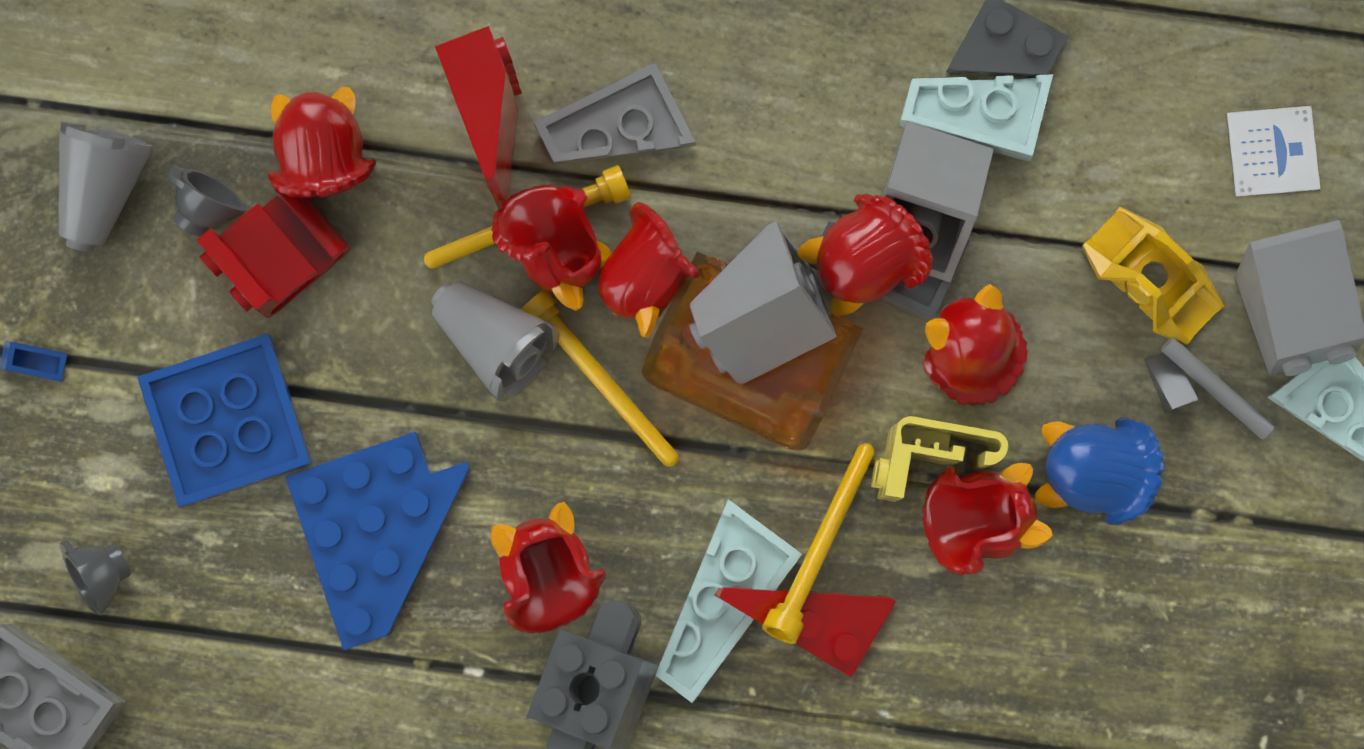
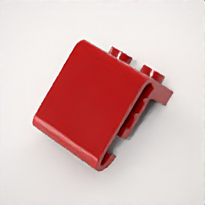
[196,189,351,318]

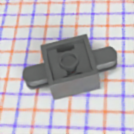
[527,600,659,749]

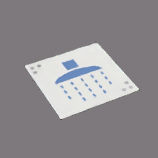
[1227,106,1320,197]

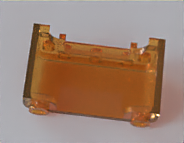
[642,251,863,451]

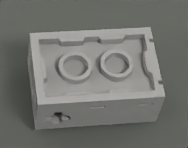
[0,624,126,749]

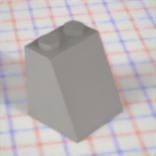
[882,121,994,282]
[1235,220,1364,376]
[689,221,837,386]

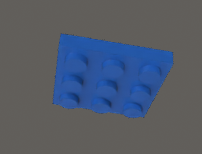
[137,333,313,508]

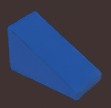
[0,342,67,381]

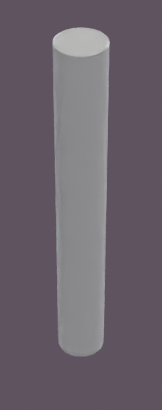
[1161,337,1274,440]

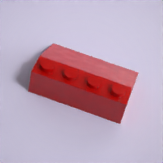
[435,26,522,210]

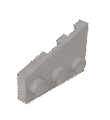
[534,63,696,165]

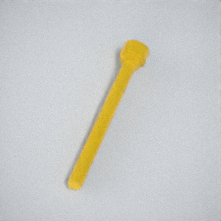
[424,164,632,269]
[521,290,679,467]
[762,443,874,644]

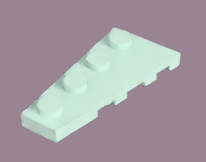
[655,499,802,703]

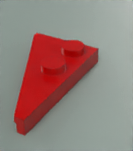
[714,586,896,678]

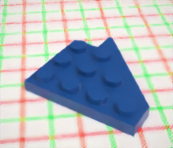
[285,432,470,651]

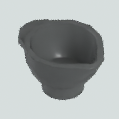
[168,166,247,236]
[60,540,131,616]

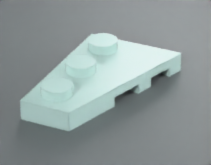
[899,74,1053,162]
[1267,357,1364,462]

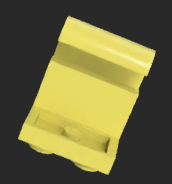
[871,416,1008,502]

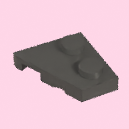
[947,0,1068,78]

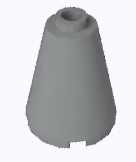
[58,122,152,252]
[431,281,559,401]

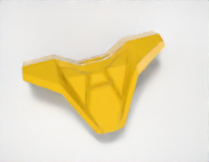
[1082,207,1224,345]

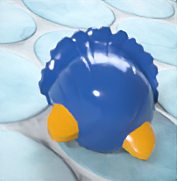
[1035,417,1164,526]

